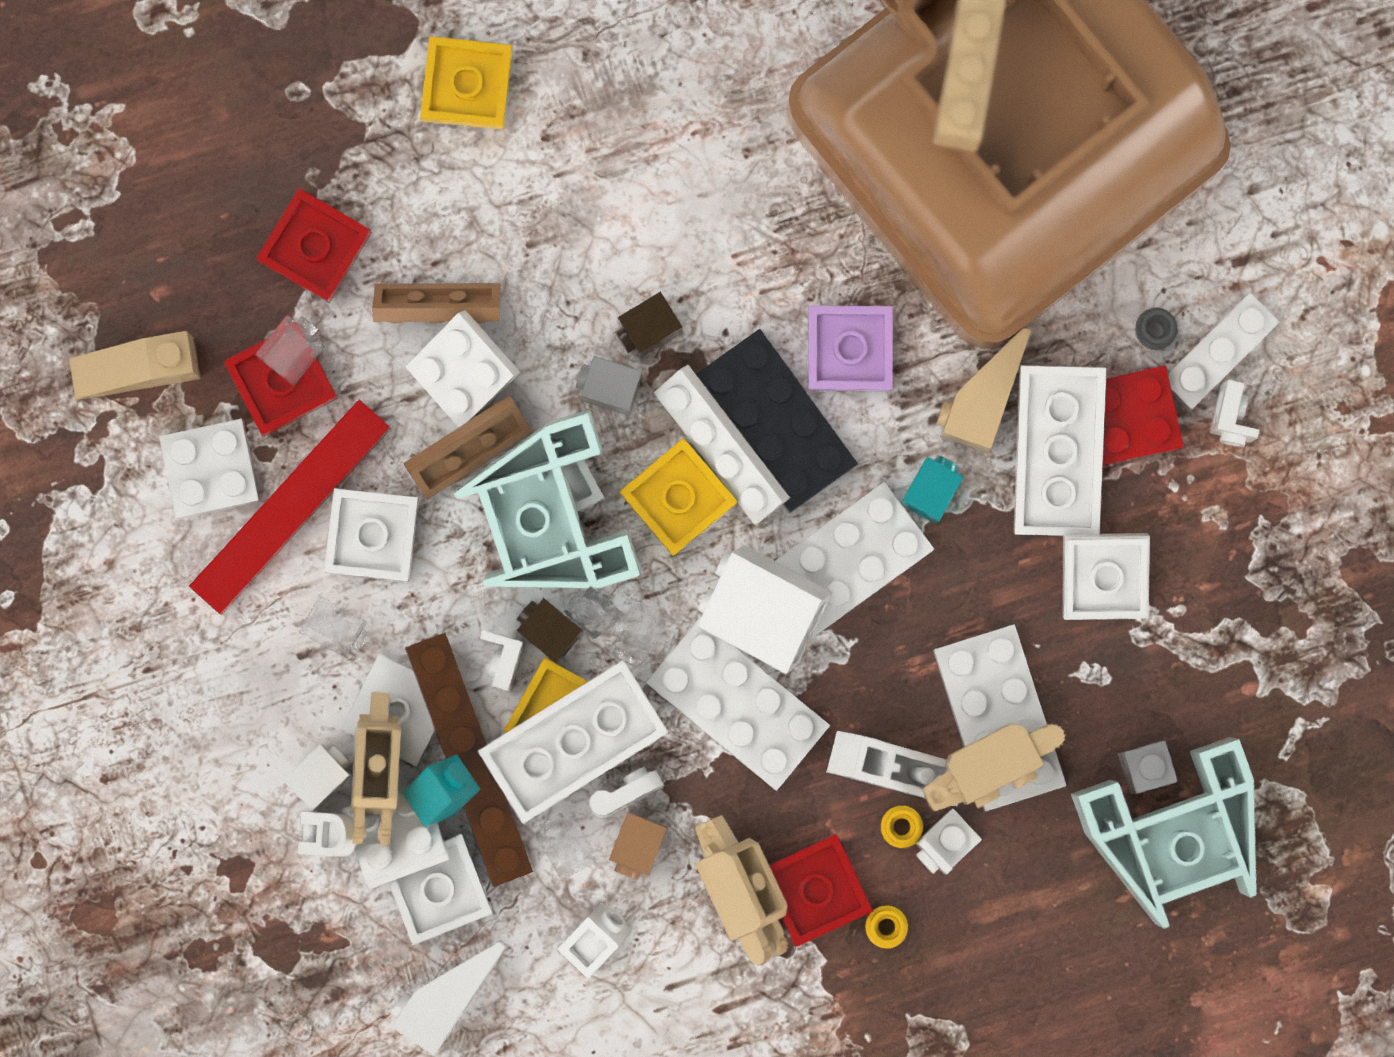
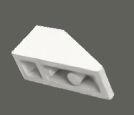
[827,731,958,807]
[391,941,508,1055]

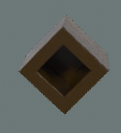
[615,291,683,359]
[516,598,584,664]

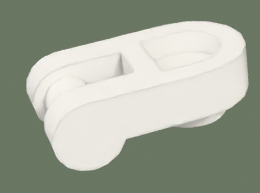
[589,767,664,819]
[297,811,357,857]

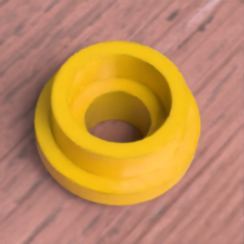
[881,806,923,848]
[865,905,908,948]

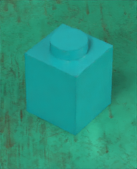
[901,455,964,525]
[402,755,480,828]

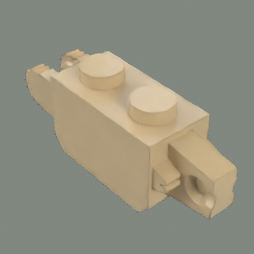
[350,692,401,846]
[922,723,1066,811]
[695,815,788,966]

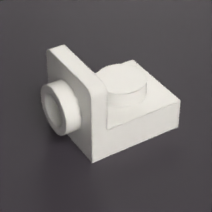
[1210,379,1260,447]
[480,625,526,693]
[915,808,982,875]
[557,903,632,978]

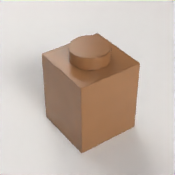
[609,812,667,880]

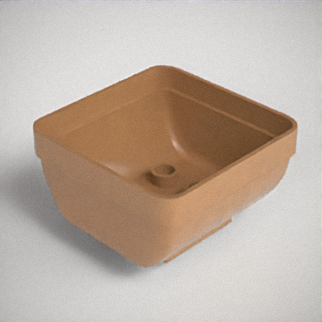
[787,0,1231,349]

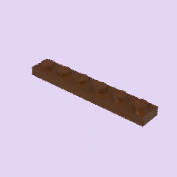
[405,633,533,887]

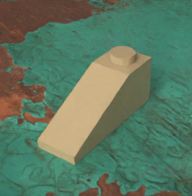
[936,327,1031,454]
[69,331,201,400]

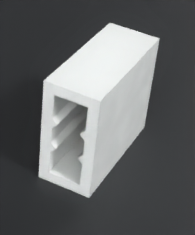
[698,545,833,674]

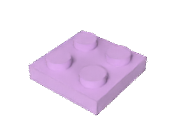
[808,306,893,392]

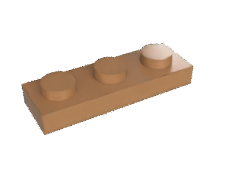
[372,283,501,324]
[403,395,533,500]

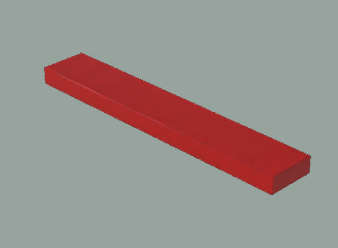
[189,399,391,615]

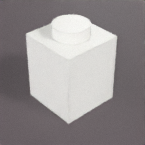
[283,744,353,811]

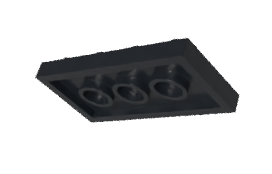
[696,329,858,514]

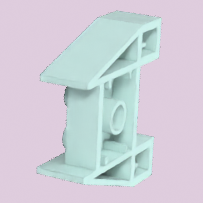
[454,409,641,588]
[1071,737,1256,928]

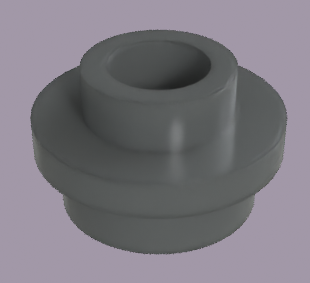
[1135,308,1178,350]

